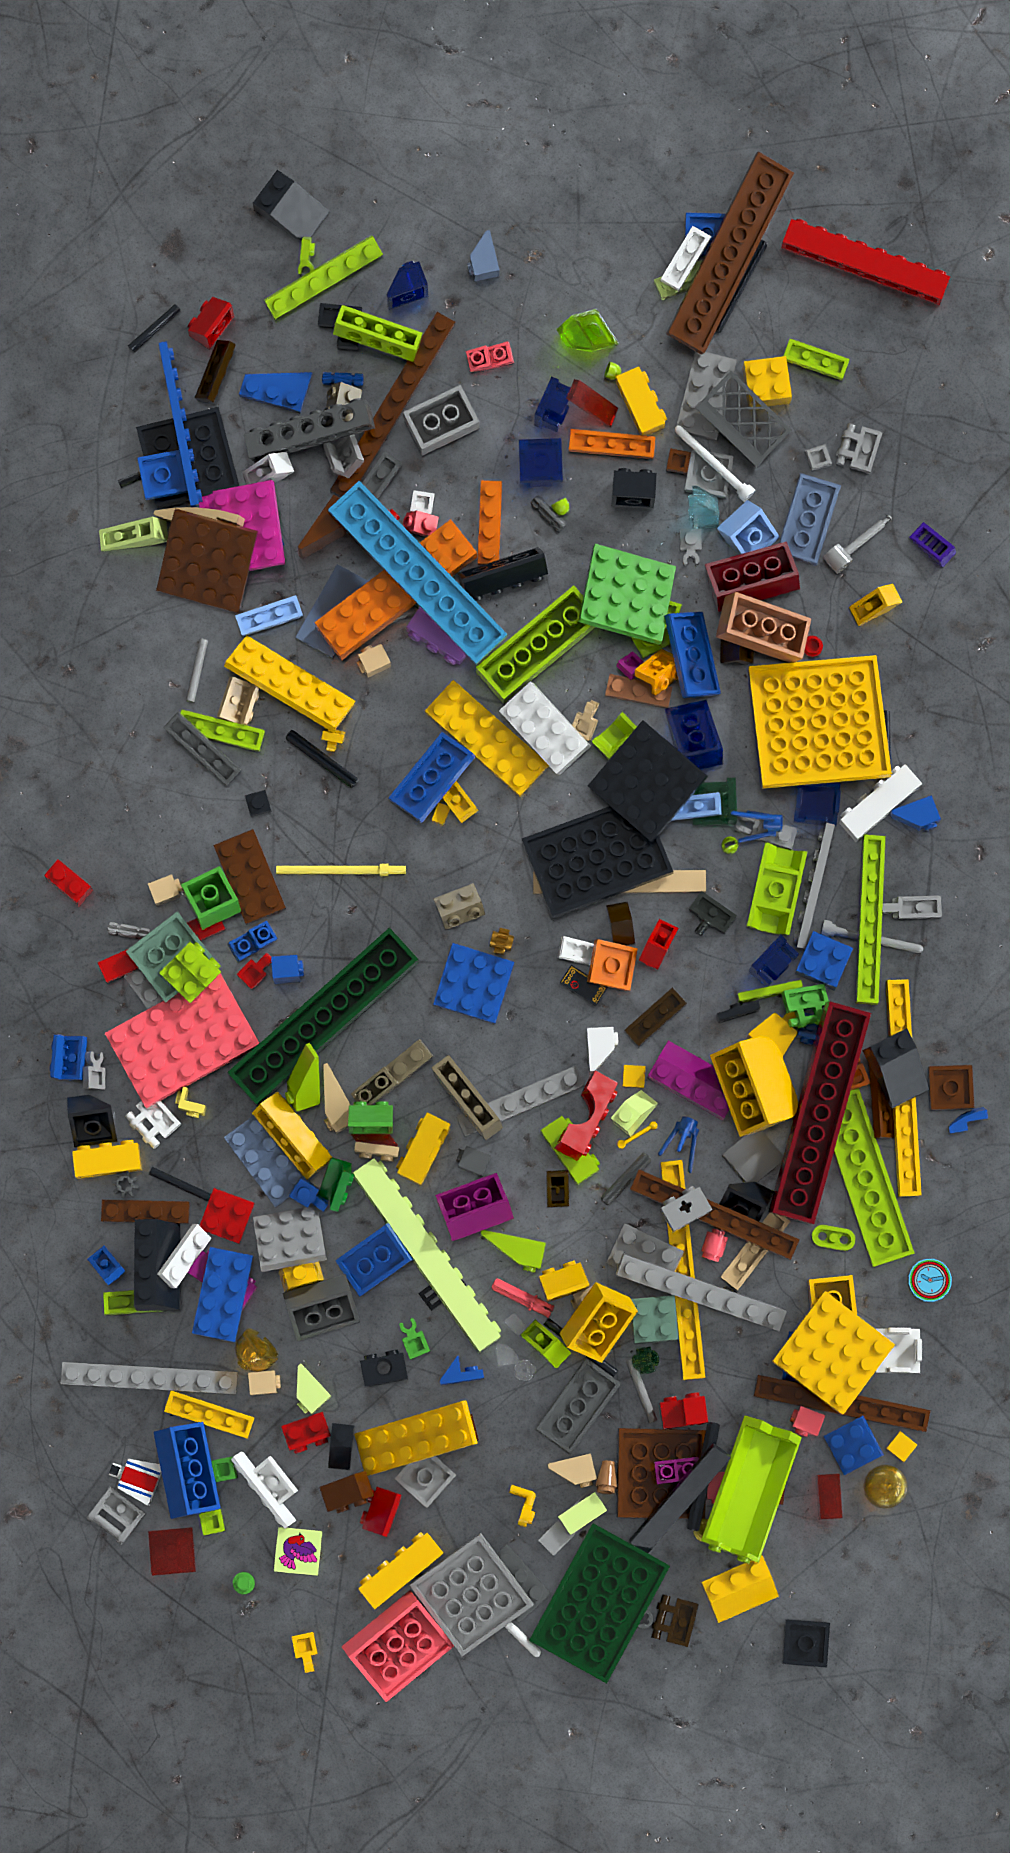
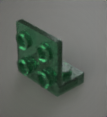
[693,777,738,826]

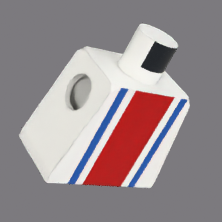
[109,1459,162,1506]

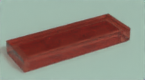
[566,379,618,427]

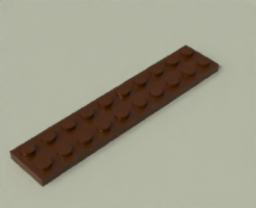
[666,152,794,355]

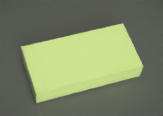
[558,1492,607,1535]

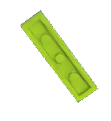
[181,710,265,752]

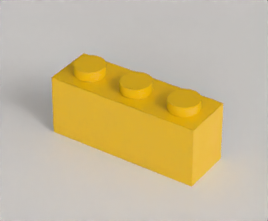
[615,366,667,436]
[72,1140,142,1179]

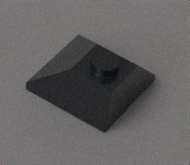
[67,1095,117,1147]
[719,1181,774,1222]

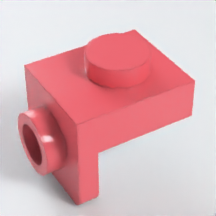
[403,510,439,537]

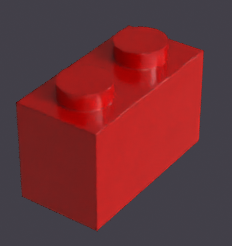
[44,859,93,906]

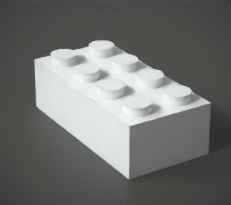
[499,682,591,775]

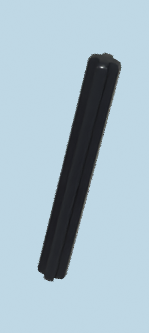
[715,239,767,333]
[687,1422,720,1531]

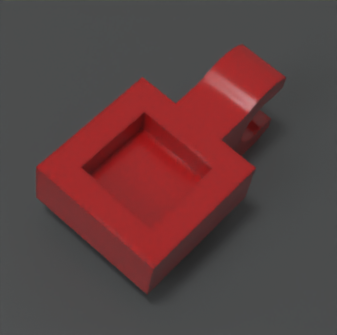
[237,953,272,990]

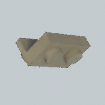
[323,382,362,426]
[433,883,485,929]

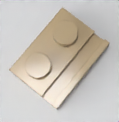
[354,1142,399,1162]

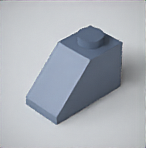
[467,230,499,282]

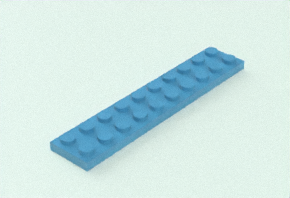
[328,481,508,665]

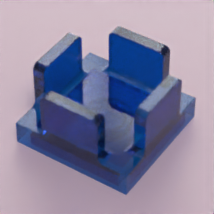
[534,376,575,432]
[519,438,563,487]
[793,782,841,827]
[749,935,799,987]

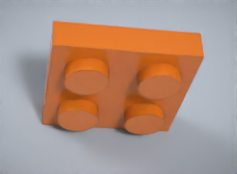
[587,939,638,991]

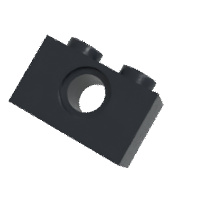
[360,1349,408,1388]

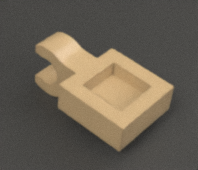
[572,700,599,741]

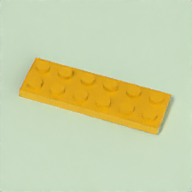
[224,635,355,733]
[425,680,549,797]
[354,1400,478,1476]

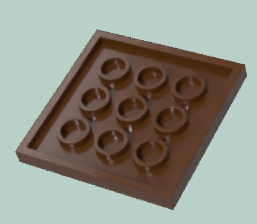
[156,509,258,613]
[617,1428,706,1519]

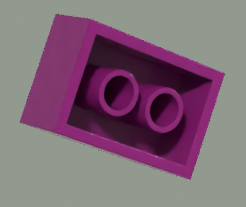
[435,1173,514,1241]

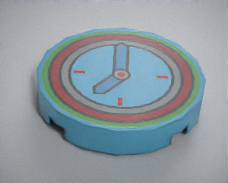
[908,1259,952,1302]

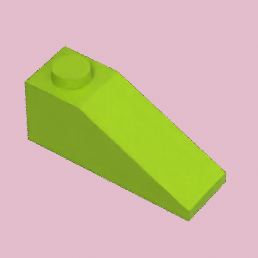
[285,1043,320,1112]
[481,1230,546,1273]

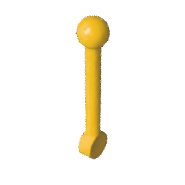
[617,1121,658,1149]

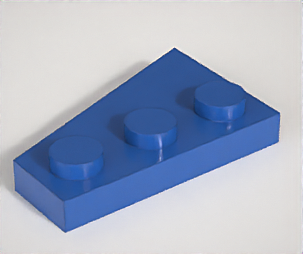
[239,372,313,414]

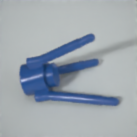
[731,810,783,843]
[658,1116,699,1173]

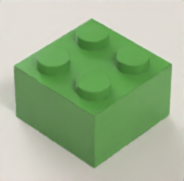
[181,866,241,930]

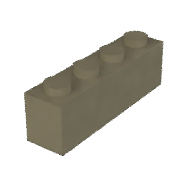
[431,1055,503,1141]

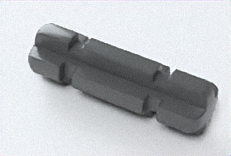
[531,495,566,532]

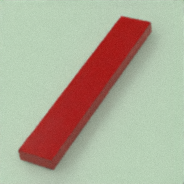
[97,919,225,983]

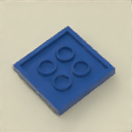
[433,943,514,1024]

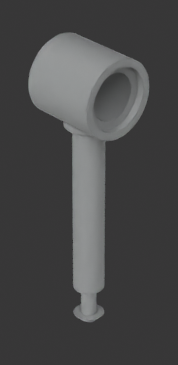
[823,515,892,574]

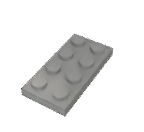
[677,351,737,441]

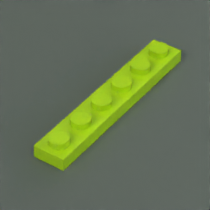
[263,235,383,319]

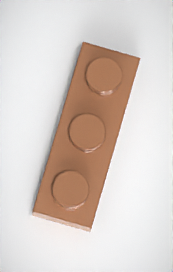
[605,674,672,709]

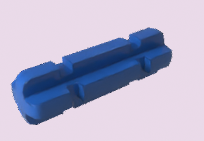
[322,372,364,386]

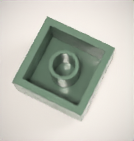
[631,1295,679,1344]

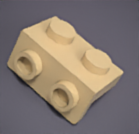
[217,676,260,725]

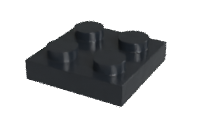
[782,1619,830,1668]

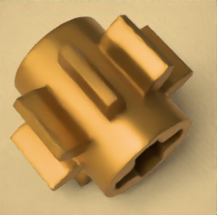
[489,928,514,955]

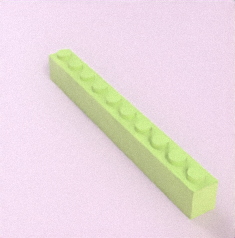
[353,1158,501,1354]

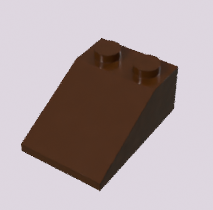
[298,494,347,559]

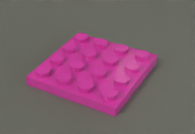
[199,480,285,571]

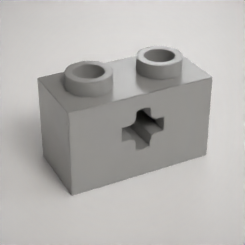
[660,1186,712,1232]

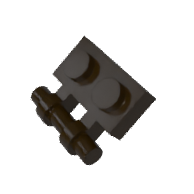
[651,1594,699,1647]

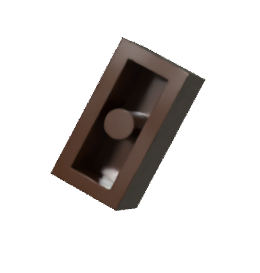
[319,1471,374,1514]

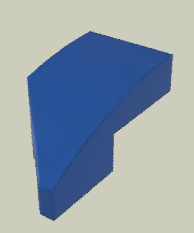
[949,1107,988,1133]

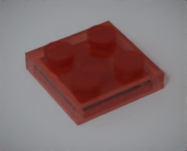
[148,1527,196,1576]

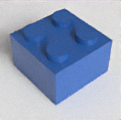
[795,931,853,991]

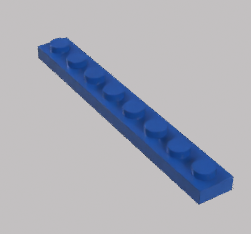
[159,341,203,508]

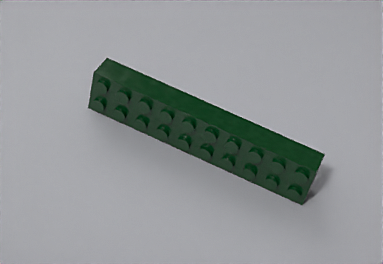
[227,927,419,1107]

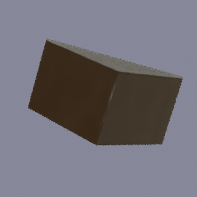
[606,901,635,946]
[546,1170,569,1207]

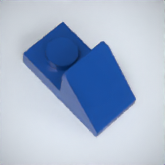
[87,1245,125,1285]
[440,1356,484,1385]

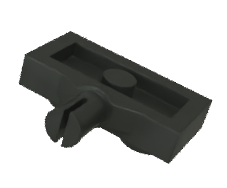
[689,891,737,936]

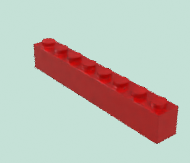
[781,219,950,305]

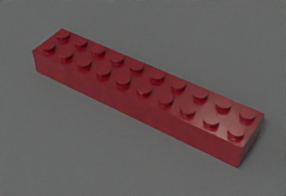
[768,1001,871,1224]

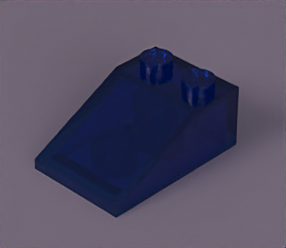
[665,700,723,769]

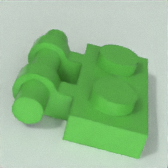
[781,984,829,1028]

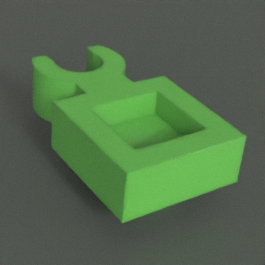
[400,1318,430,1360]
[211,1457,238,1482]

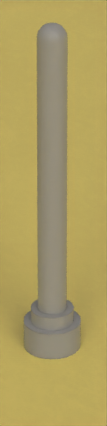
[820,920,923,953]

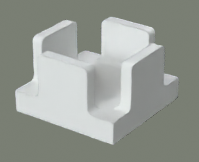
[875,1328,922,1373]

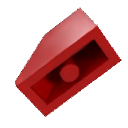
[639,919,679,970]

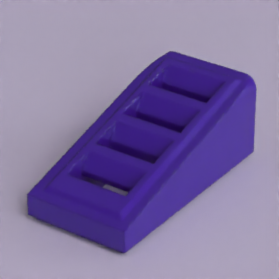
[909,522,956,567]

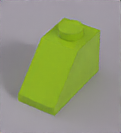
[521,1319,571,1369]

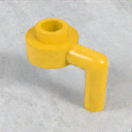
[509,1485,536,1527]

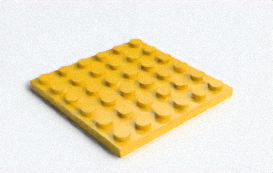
[748,655,892,789]

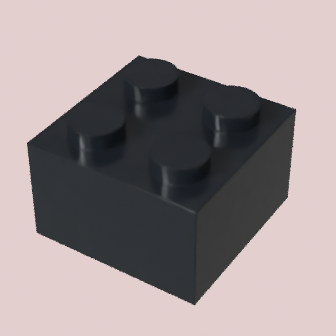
[611,468,657,508]

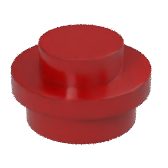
[804,636,823,657]

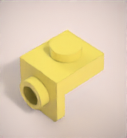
[175,1087,207,1118]

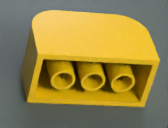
[710,1036,798,1137]

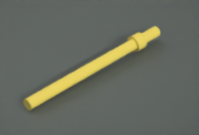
[276,864,406,876]

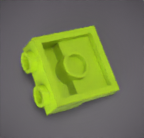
[159,942,221,1003]

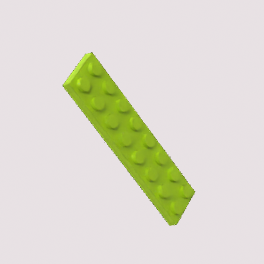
[834,1088,915,1267]

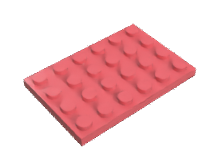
[105,973,259,1109]

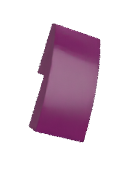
[654,1457,698,1484]

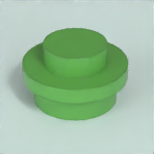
[233,1572,255,1594]

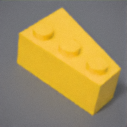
[396,1112,451,1186]

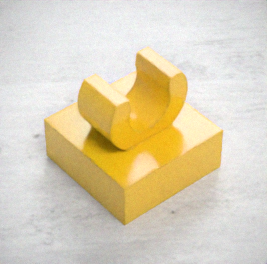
[321,728,346,752]

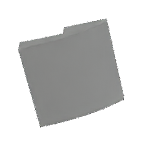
[722,1131,783,1182]

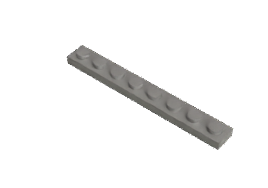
[616,1254,787,1332]
[61,1362,238,1395]

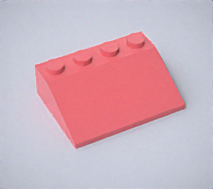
[341,1590,454,1702]

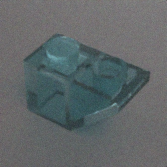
[688,485,719,529]

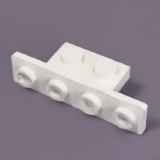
[231,1451,298,1528]

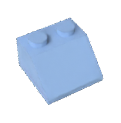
[717,500,780,555]

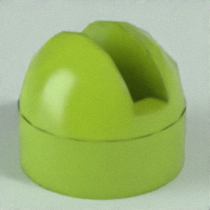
[604,362,622,380]
[551,498,569,515]
[721,836,739,854]

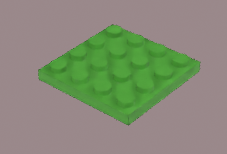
[578,544,676,645]

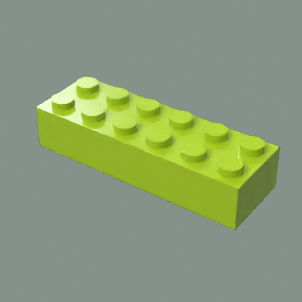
[476,585,595,704]

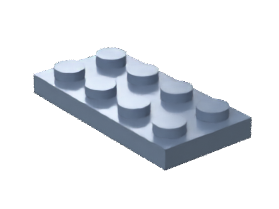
[224,1115,311,1208]

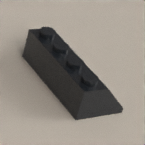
[457,547,548,601]
[134,1219,180,1311]

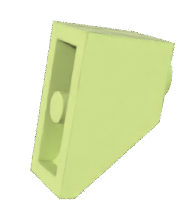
[611,1090,658,1137]
[297,1364,332,1414]

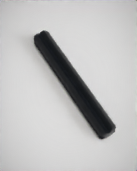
[286,730,358,788]

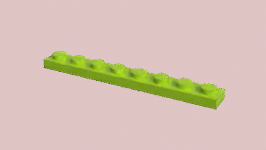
[856,834,886,1005]

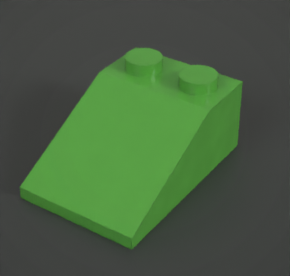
[348,1101,393,1134]

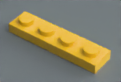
[164,1391,255,1439]

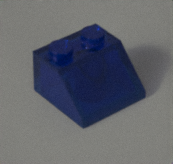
[386,261,428,310]

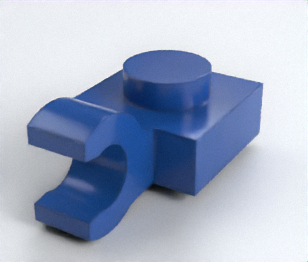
[289,1177,329,1211]

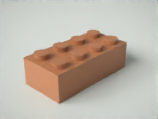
[716,592,811,663]

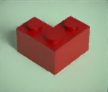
[659,1392,708,1429]

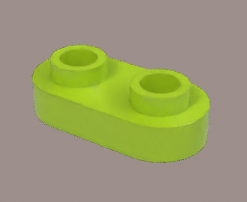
[811,1225,855,1251]

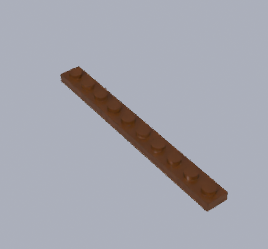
[330,312,455,498]

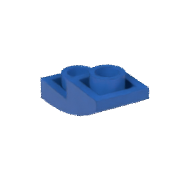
[227,921,278,963]

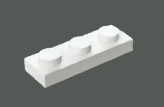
[661,226,711,292]
[158,1224,211,1288]

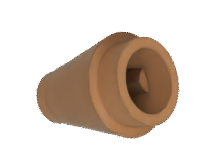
[595,1460,617,1494]

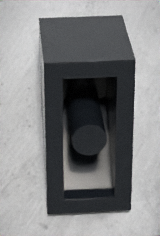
[328,1423,355,1470]

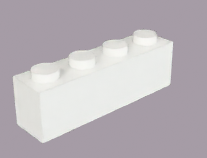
[839,764,922,842]

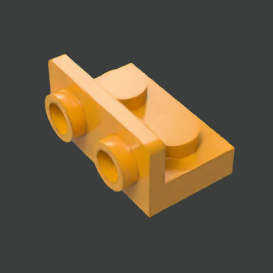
[635,649,678,696]

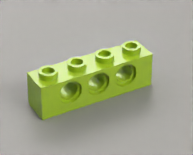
[333,305,422,362]

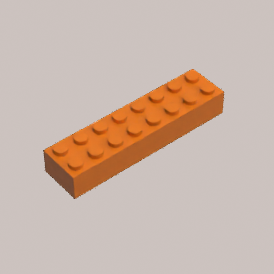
[314,519,477,660]

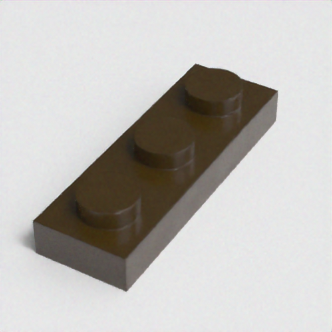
[195,340,236,402]
[624,987,687,1047]

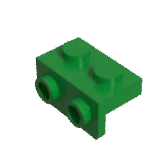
[318,1157,354,1212]

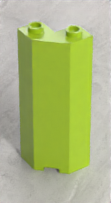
[701,1416,802,1564]

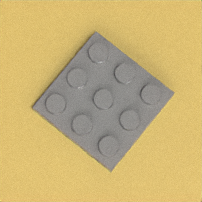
[253,1206,327,1272]

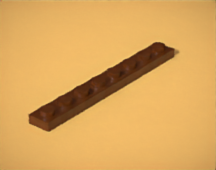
[630,1170,800,1260]
[753,1375,930,1432]

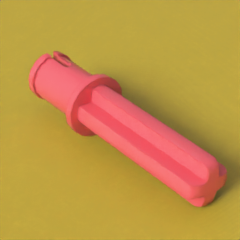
[492,1278,555,1318]

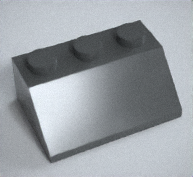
[283,1274,360,1341]

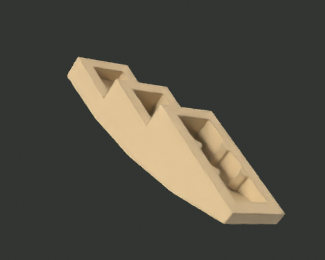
[153,507,245,527]

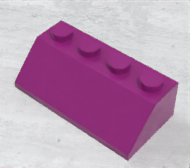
[647,1040,729,1121]

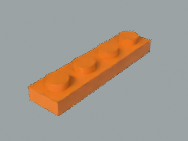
[569,429,655,459]
[478,480,502,565]

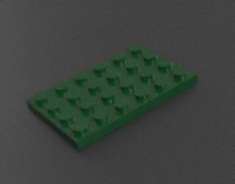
[529,1523,670,1684]

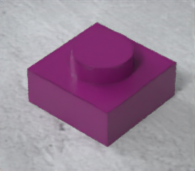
[616,651,644,680]

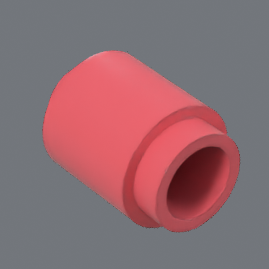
[701,1228,728,1262]

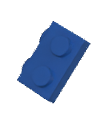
[50,1035,87,1080]

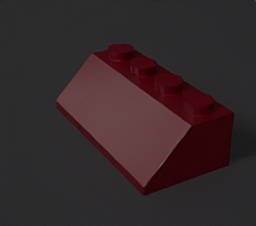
[705,541,800,612]

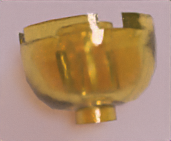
[235,1328,279,1372]
[863,1465,908,1509]

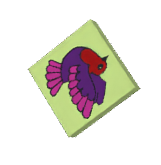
[274,1527,322,1576]

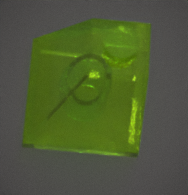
[556,309,619,353]

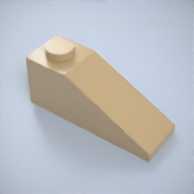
[323,1063,350,1134]

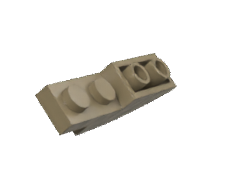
[351,1039,434,1105]

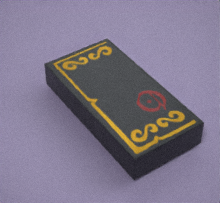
[560,965,608,1006]

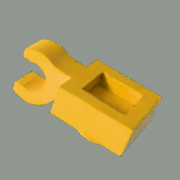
[292,1632,318,1673]

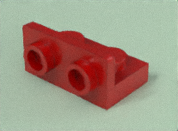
[281,1412,331,1454]

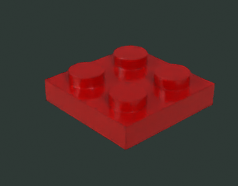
[199,1188,255,1244]

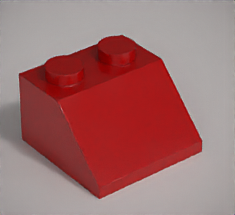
[187,297,234,350]
[360,1487,402,1537]

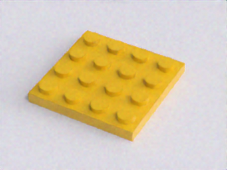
[772,1291,895,1415]

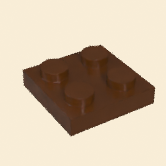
[928,1065,974,1110]

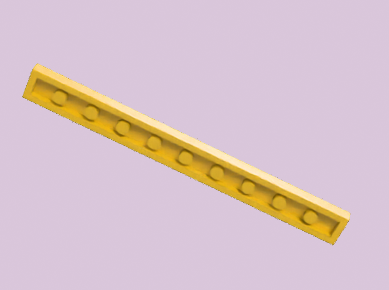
[885,979,921,1197]
[660,1160,705,1380]

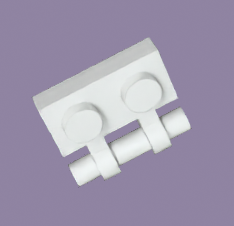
[125,1101,182,1149]

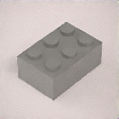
[403,385,479,456]

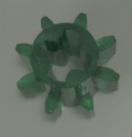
[632,1347,659,1374]

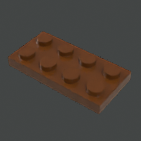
[213,829,286,925]

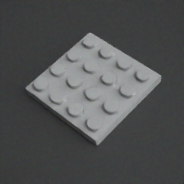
[409,1533,533,1656]

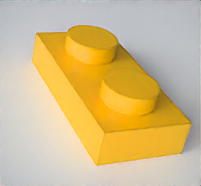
[443,781,479,823]

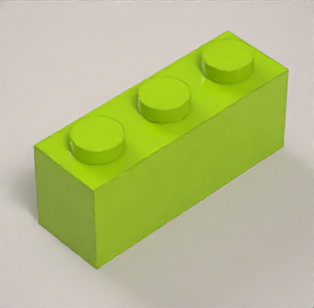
[540,1116,600,1186]

